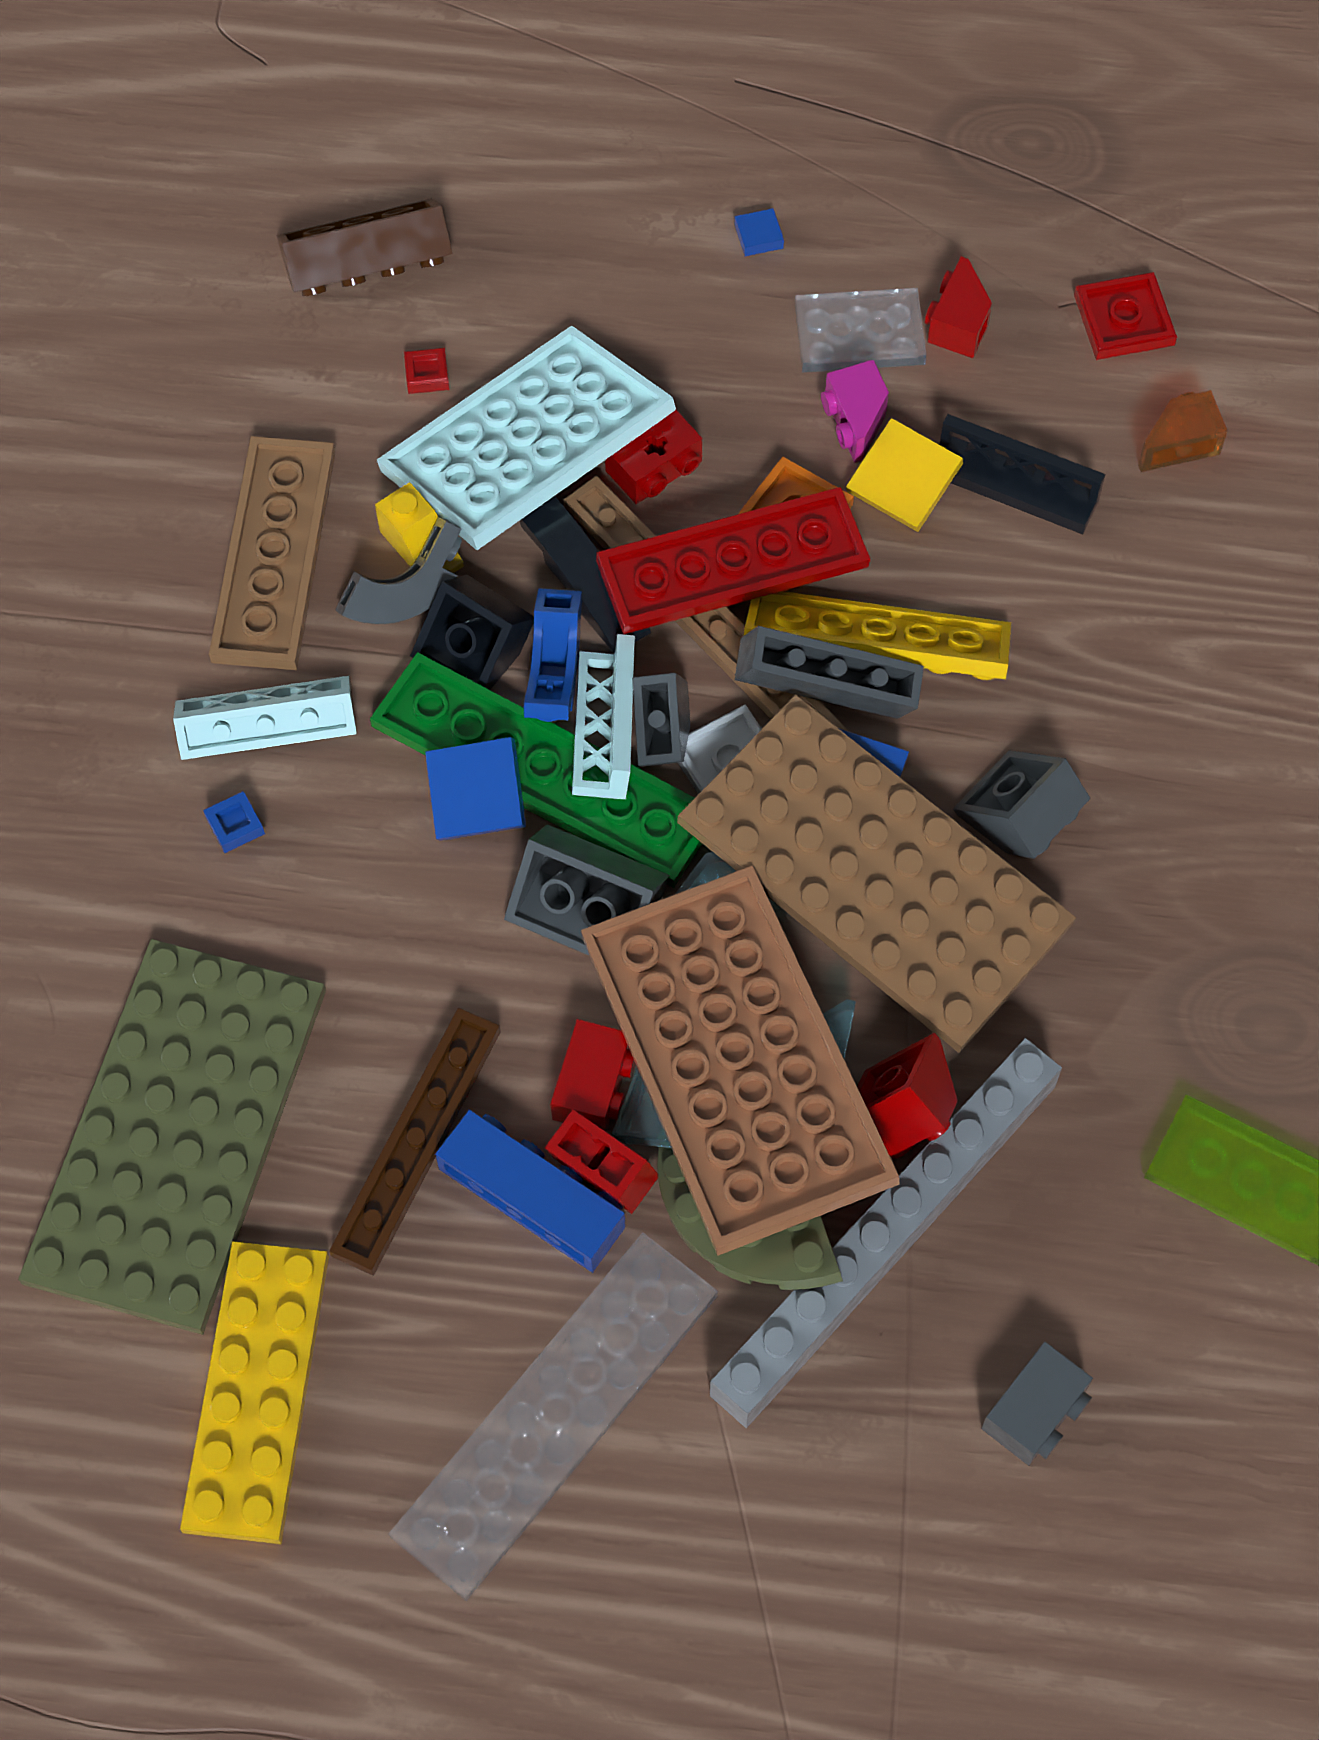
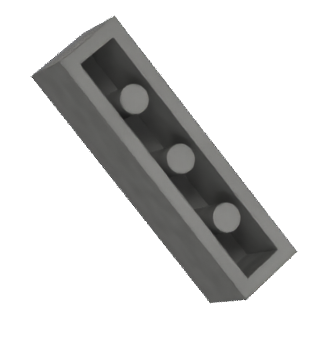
[734,626,924,719]

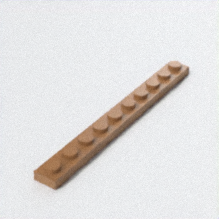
[564,476,849,732]

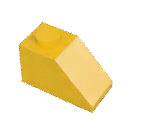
[375,482,464,573]

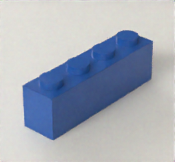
[435,1110,625,1273]

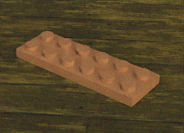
[209,436,336,670]

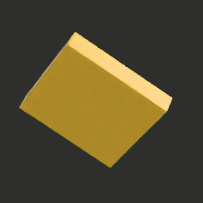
[846,418,963,532]

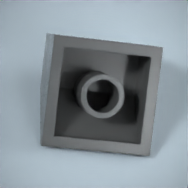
[953,750,1091,859]

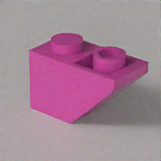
[821,359,889,463]

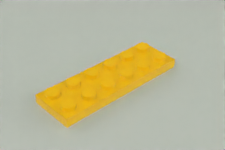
[744,591,1011,680]
[180,1241,329,1544]

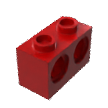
[545,1110,658,1214]

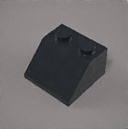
[410,575,534,690]

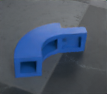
[524,588,582,722]

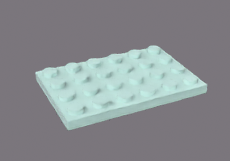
[377,326,676,550]

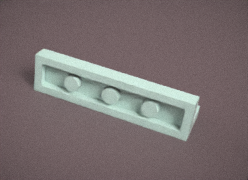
[572,634,635,800]
[173,676,357,760]

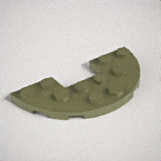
[657,1130,843,1290]

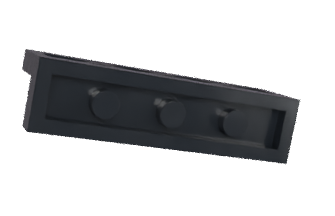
[939,414,1106,535]

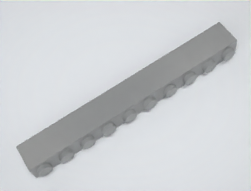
[710,1038,1062,1428]

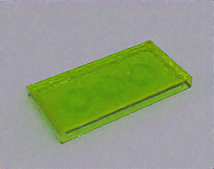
[1144,1094,1319,1266]

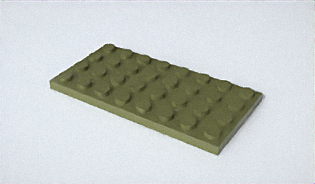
[18,939,326,1335]

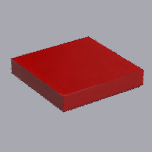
[1074,272,1177,360]

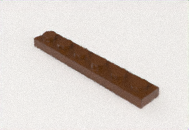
[329,1008,501,1276]

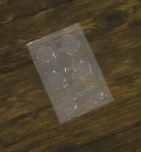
[795,288,927,373]

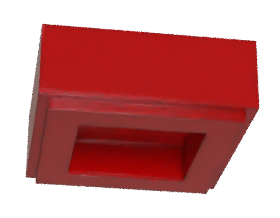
[404,348,449,394]

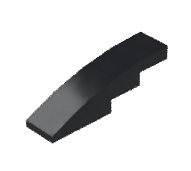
[520,496,651,653]

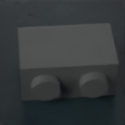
[981,1342,1093,1466]

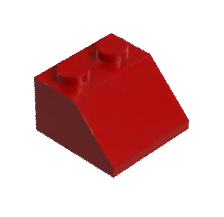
[857,1033,958,1159]

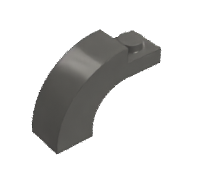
[335,517,462,624]

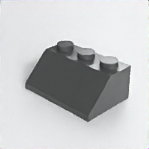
[504,825,670,956]

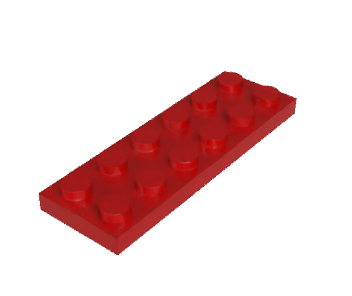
[596,487,871,635]

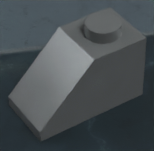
[632,673,691,767]

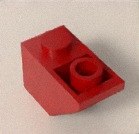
[924,256,992,358]

